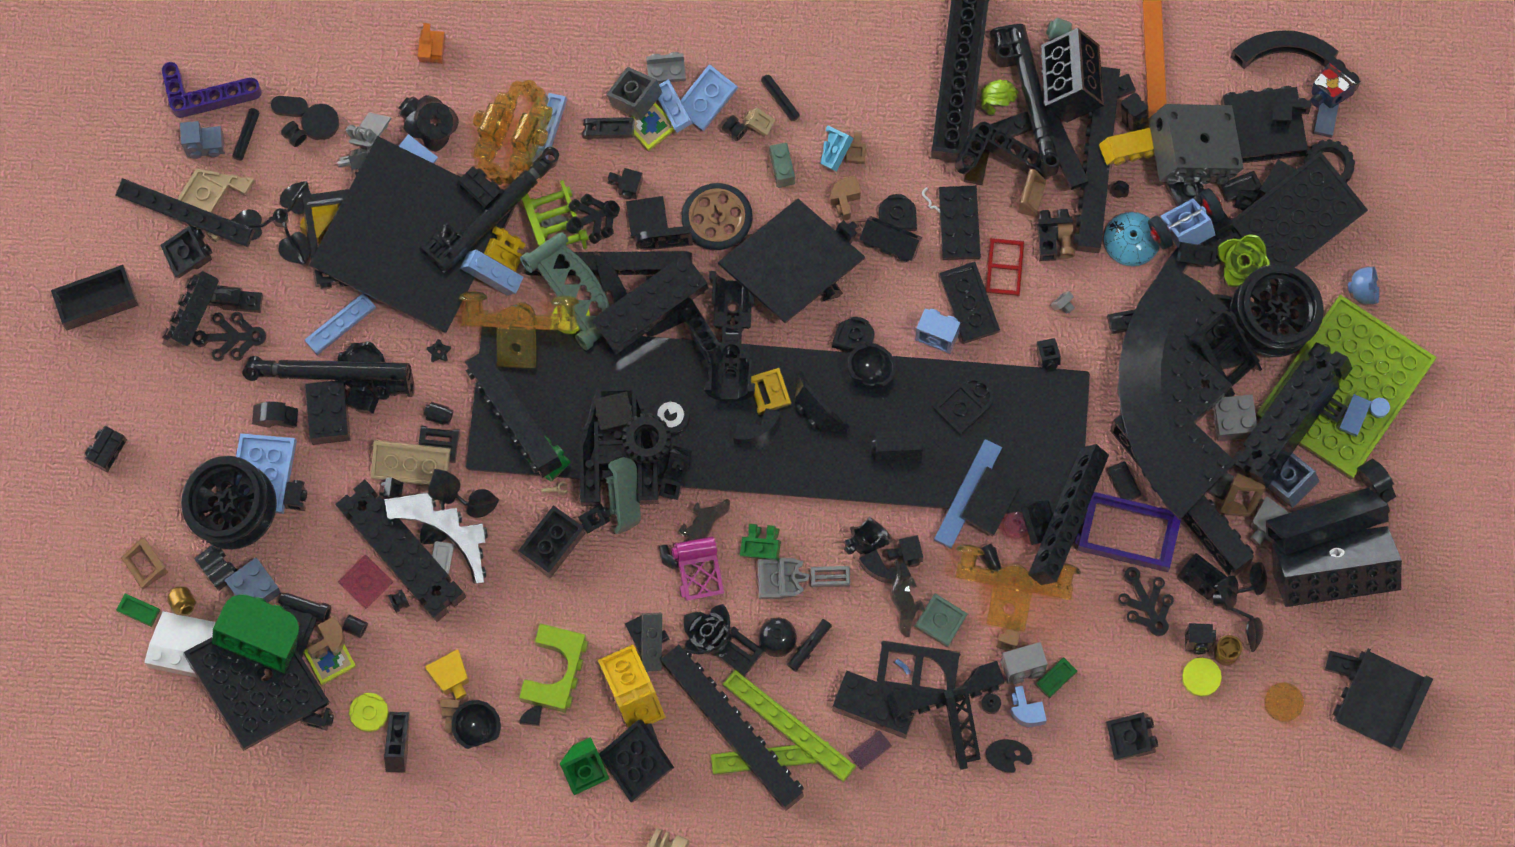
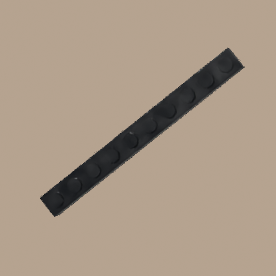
[1074,67,1120,253]
[661,645,804,811]

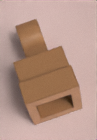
[996,617,1021,651]
[441,699,461,733]

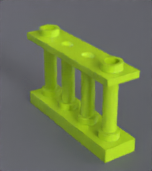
[522,180,589,249]

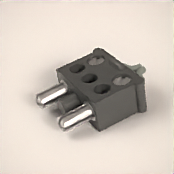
[338,147,371,170]

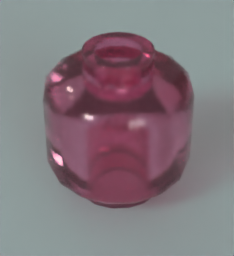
[1004,512,1028,539]

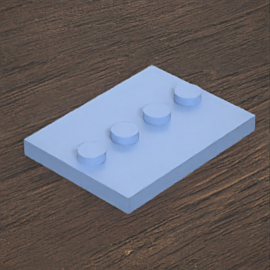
[227,433,297,514]

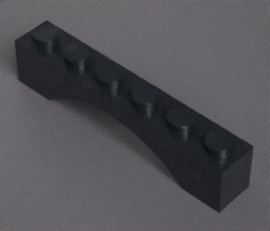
[886,661,1005,720]

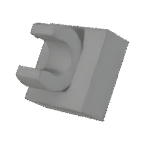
[1050,291,1075,314]

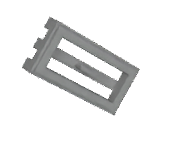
[811,566,850,587]

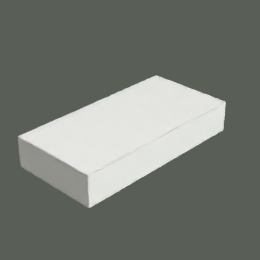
[432,541,454,575]

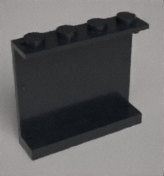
[1332,648,1433,751]

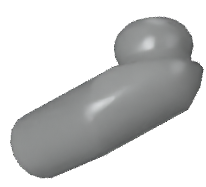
[540,215,569,228]

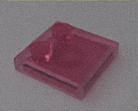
[338,555,393,610]

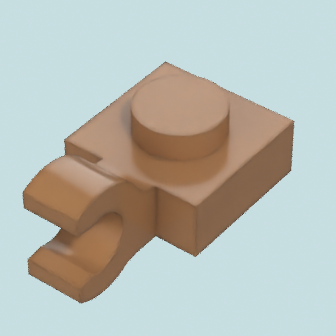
[846,130,866,164]

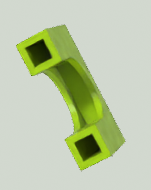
[519,623,589,713]

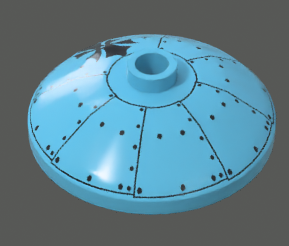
[1104,212,1160,267]

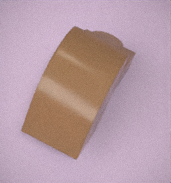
[831,175,861,221]
[308,616,345,659]

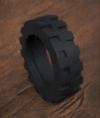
[1303,139,1355,183]

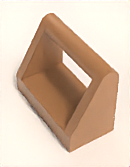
[1018,169,1046,217]
[1220,473,1265,517]
[121,537,168,589]

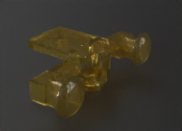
[459,291,579,368]
[955,544,1081,632]

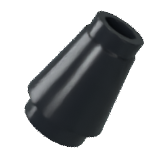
[978,543,1002,573]

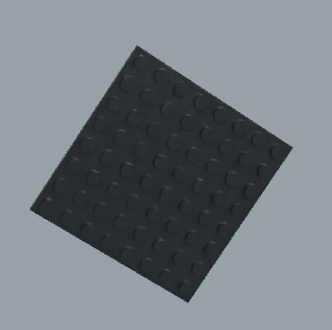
[309,136,508,333]

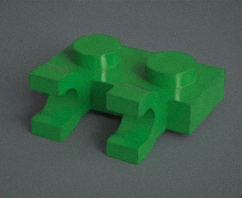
[740,524,781,560]

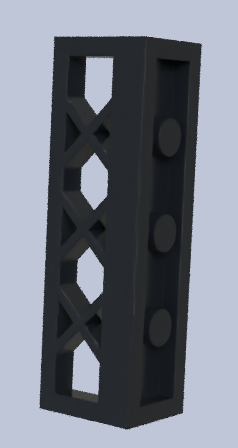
[943,686,981,770]

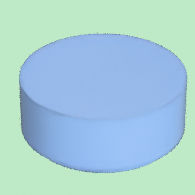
[1370,398,1390,418]

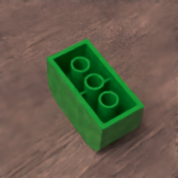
[212,594,299,673]

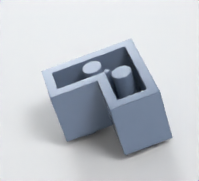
[180,121,225,159]

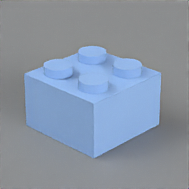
[915,308,960,354]

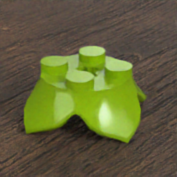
[1218,235,1270,287]

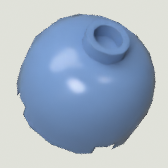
[1348,267,1379,305]

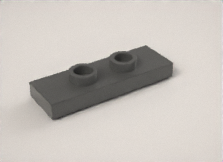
[641,612,662,672]

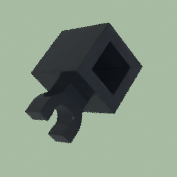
[608,168,643,200]
[887,535,923,567]

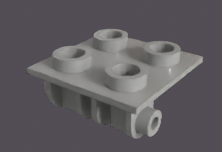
[346,112,392,148]

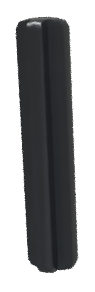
[761,75,800,121]
[233,108,260,161]

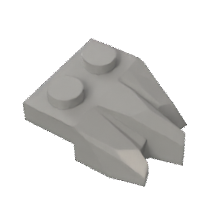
[757,558,810,599]

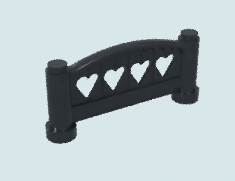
[257,593,331,680]

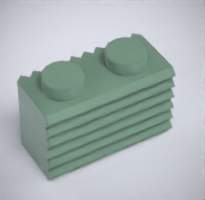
[769,143,795,188]

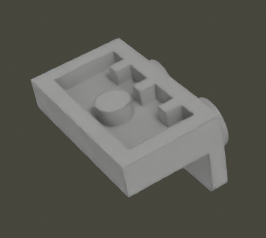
[646,52,686,84]

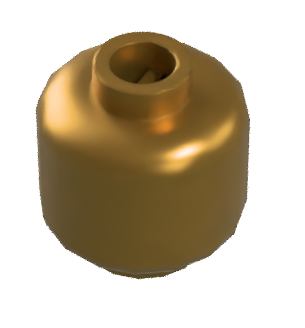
[167,587,196,616]

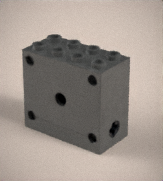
[1148,104,1244,185]

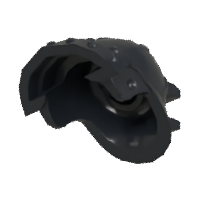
[844,517,892,555]

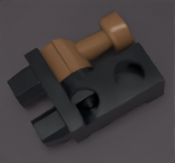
[1037,209,1075,262]

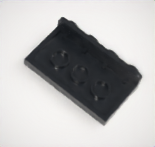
[162,271,219,347]

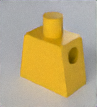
[425,649,469,700]

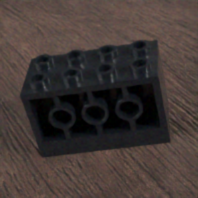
[1041,28,1104,123]

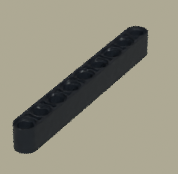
[524,251,692,276]

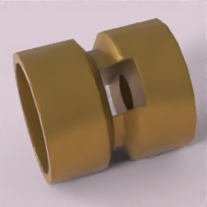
[1214,635,1242,666]

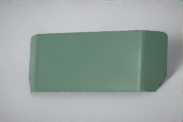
[606,457,641,535]

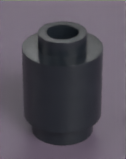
[424,402,453,425]

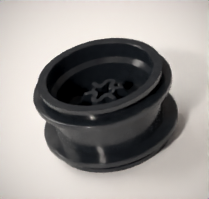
[1230,264,1324,357]
[181,456,277,550]

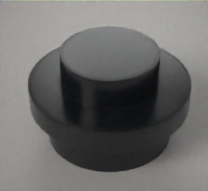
[1111,180,1129,198]

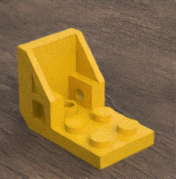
[598,644,666,728]

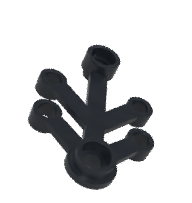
[566,194,620,244]
[192,312,266,361]
[1118,567,1174,636]

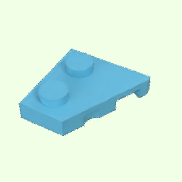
[821,125,854,172]

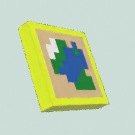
[632,103,675,151]
[304,644,356,685]

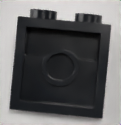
[160,226,212,278]
[1107,712,1158,761]

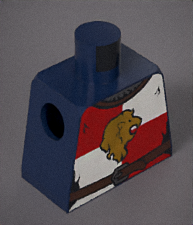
[1310,63,1357,108]

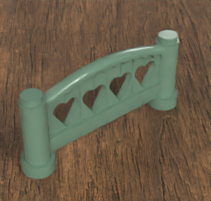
[520,232,610,351]

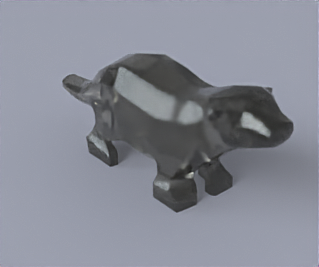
[678,499,730,542]
[890,560,925,638]

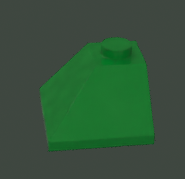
[560,737,610,795]

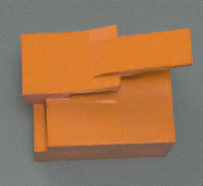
[417,23,446,64]

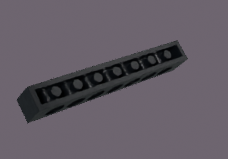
[1028,444,1109,585]

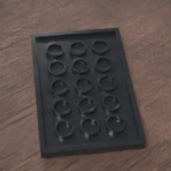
[1231,151,1368,268]

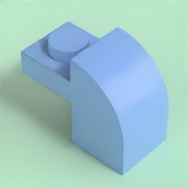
[1010,686,1047,727]

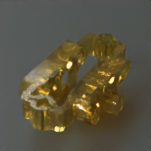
[473,80,553,185]

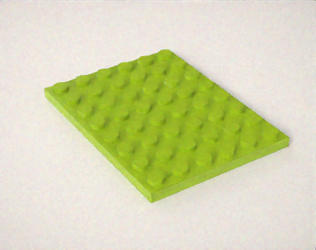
[1256,295,1437,480]

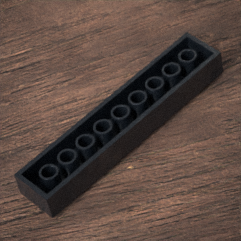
[931,0,989,163]
[1110,415,1254,576]

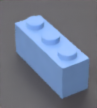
[460,250,524,296]

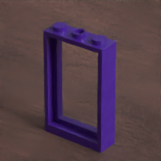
[1075,492,1181,572]

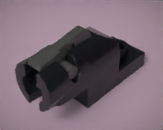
[208,285,263,313]

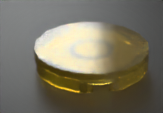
[1264,683,1304,722]

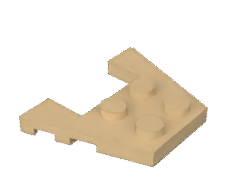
[177,169,254,242]

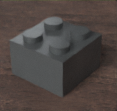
[606,67,663,120]

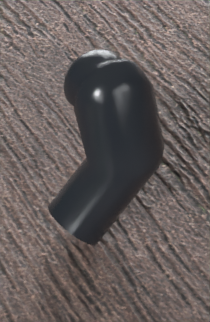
[659,545,679,569]

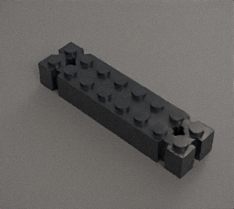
[1233,342,1353,488]
[335,479,466,622]

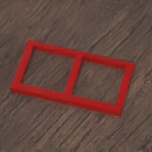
[986,238,1024,296]

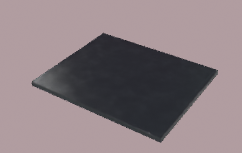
[718,199,865,323]

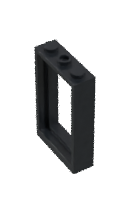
[301,189,349,290]

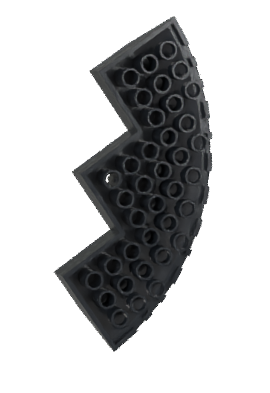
[1118,265,1236,520]

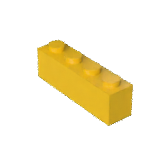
[1099,128,1155,166]

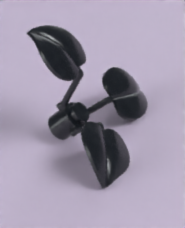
[232,181,311,264]
[419,469,499,544]
[1213,562,1267,652]

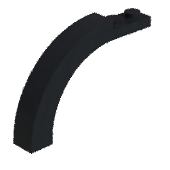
[1231,30,1361,91]

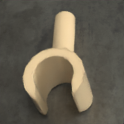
[541,481,568,495]

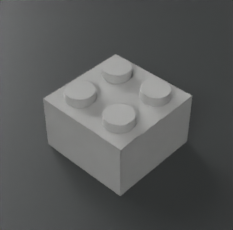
[1212,394,1257,441]
[1001,642,1048,684]

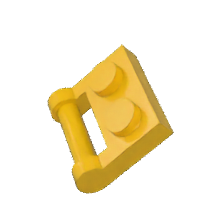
[751,368,791,415]

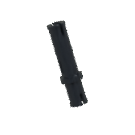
[787,619,832,672]

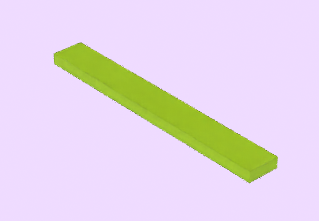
[723,670,856,783]

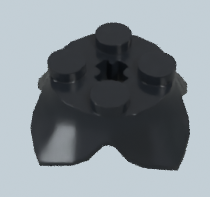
[403,95,459,152]
[684,604,733,656]

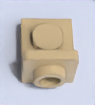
[743,108,775,136]

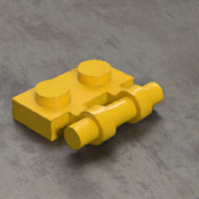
[484,226,526,272]

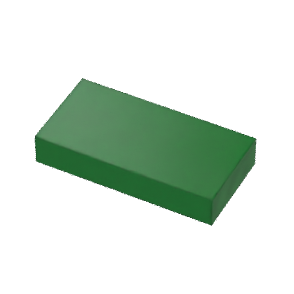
[116,593,160,627]
[1036,657,1077,699]

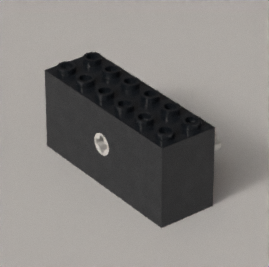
[1272,526,1402,607]

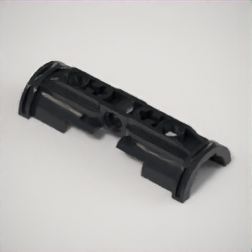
[704,271,755,402]

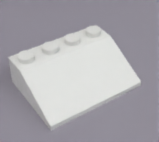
[144,611,216,678]

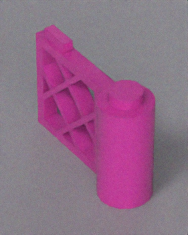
[672,536,724,601]

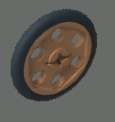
[681,183,753,250]

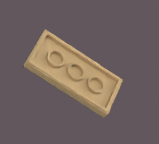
[370,440,451,485]

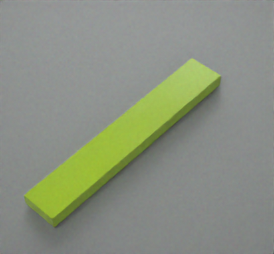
[711,742,829,775]

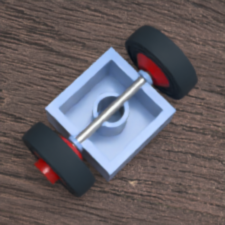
[1148,188,1224,250]

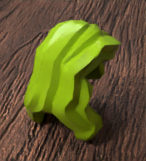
[980,80,1019,115]

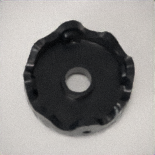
[338,341,385,389]

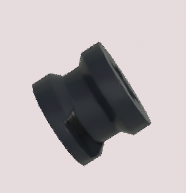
[388,589,410,613]

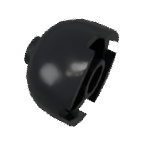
[758,617,797,657]

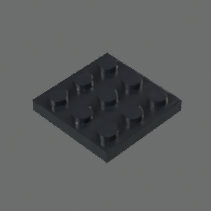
[599,719,674,802]

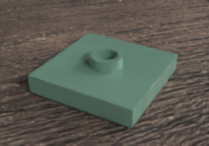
[914,593,968,647]

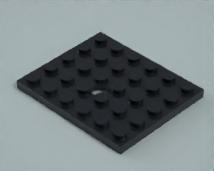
[183,637,330,751]

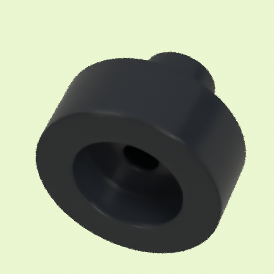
[981,693,1001,714]

